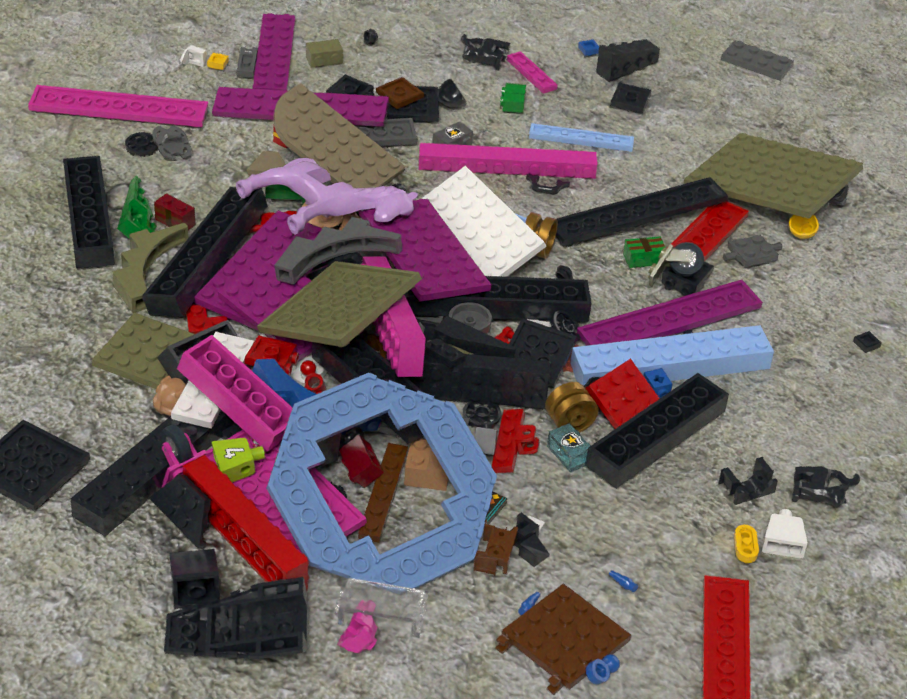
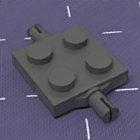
[723,235,782,267]

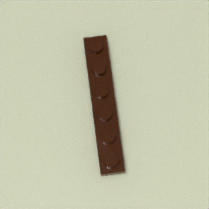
[358,443,409,543]

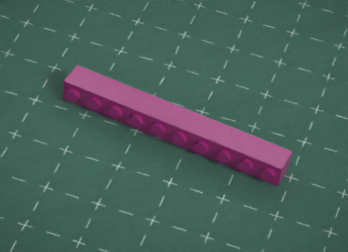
[419,143,597,179]

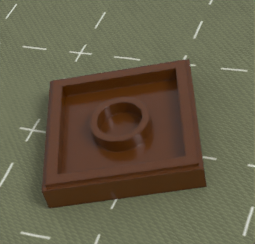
[376,77,424,109]

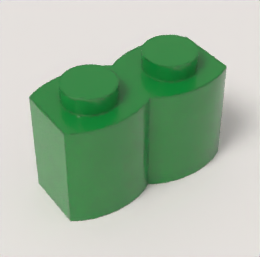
[500,83,526,113]

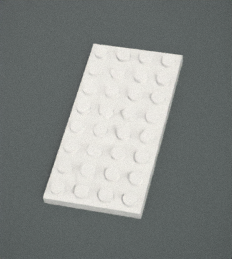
[422,166,547,277]

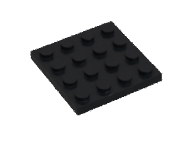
[0,420,90,511]

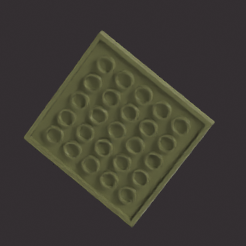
[257,261,422,347]

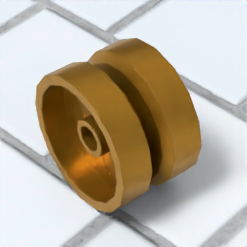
[525,212,558,259]
[545,382,599,434]

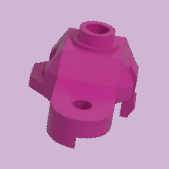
[337,601,377,654]

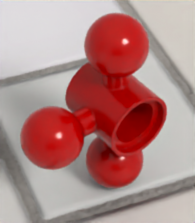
[300,360,327,394]

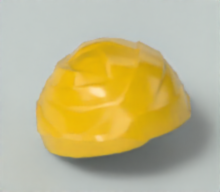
[788,215,819,239]

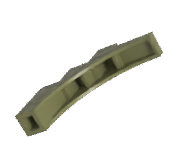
[112,223,188,313]

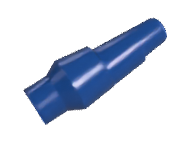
[609,570,638,592]
[518,592,540,615]

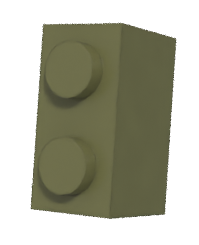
[306,39,343,68]

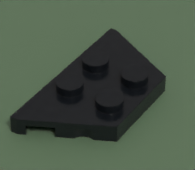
[150,475,211,549]

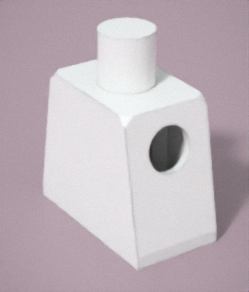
[762,509,807,559]

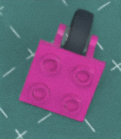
[161,425,207,488]

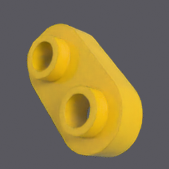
[734,525,759,563]

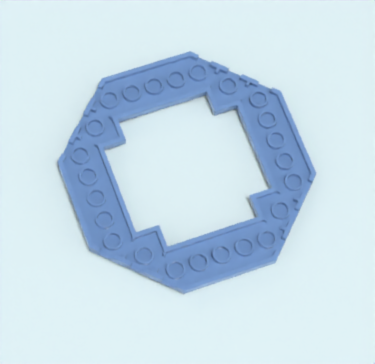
[266,373,497,597]

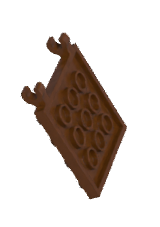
[495,583,631,695]

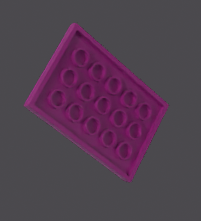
[218,255,312,362]

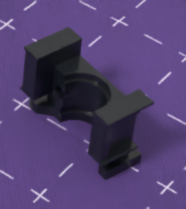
[718,457,778,505]

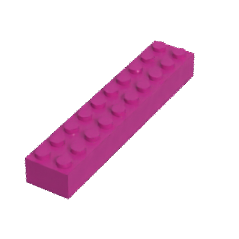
[361,256,426,377]

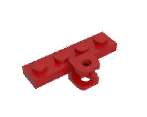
[491,409,540,473]

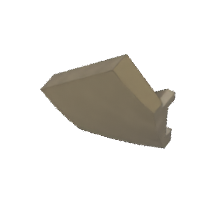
[247,151,286,176]

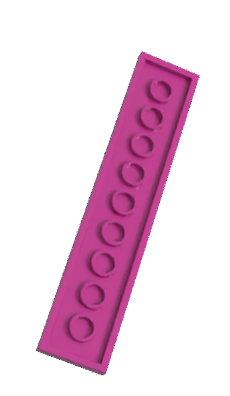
[28,85,208,127]

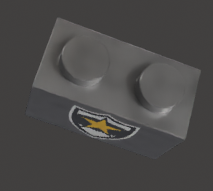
[433,121,473,145]

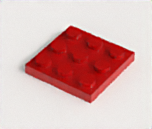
[586,358,660,429]

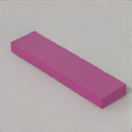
[507,51,558,94]

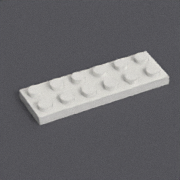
[171,332,254,429]

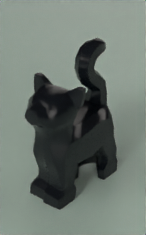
[461,34,511,71]
[792,466,860,508]

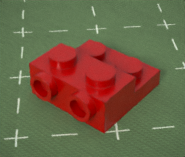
[244,335,299,376]

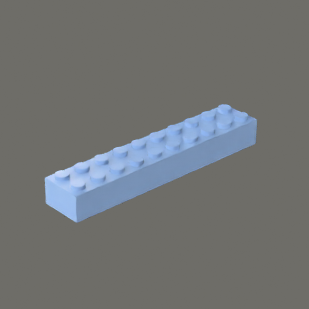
[570,325,774,385]

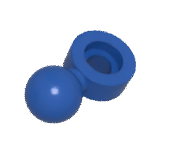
[586,654,620,685]

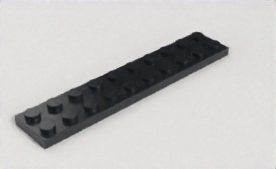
[556,177,728,246]

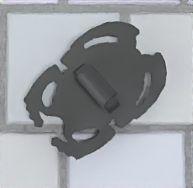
[152,126,192,159]

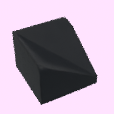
[518,534,550,567]

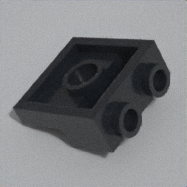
[326,74,375,96]
[661,255,714,296]

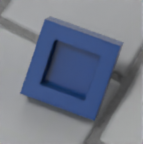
[578,39,599,56]

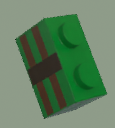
[623,236,666,268]

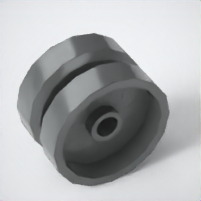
[449,302,492,335]

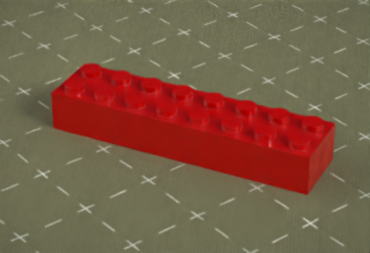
[182,455,309,591]

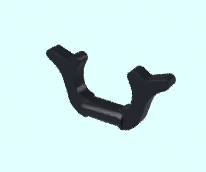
[526,174,570,194]

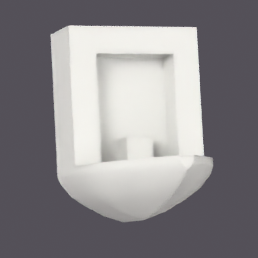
[180,45,207,67]

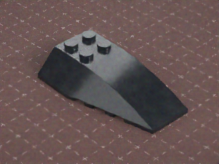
[164,577,309,659]

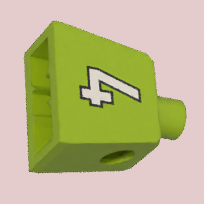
[212,438,265,482]

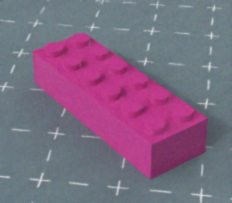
[177,335,292,452]

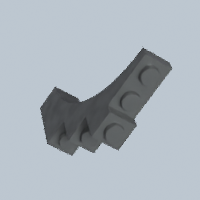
[274,217,402,284]

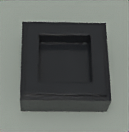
[853,331,882,353]

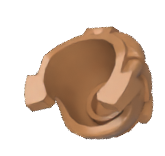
[153,376,186,416]

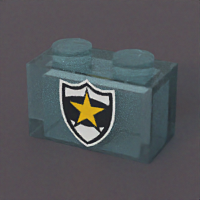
[547,423,591,473]

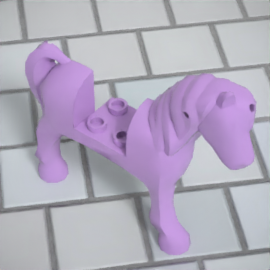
[236,158,418,235]

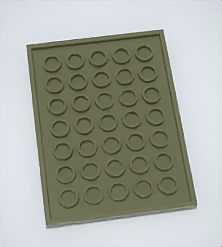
[684,133,863,218]

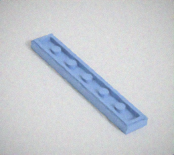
[529,123,634,152]

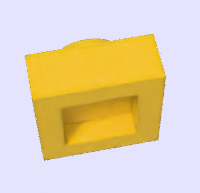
[207,53,229,70]

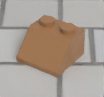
[404,439,449,491]

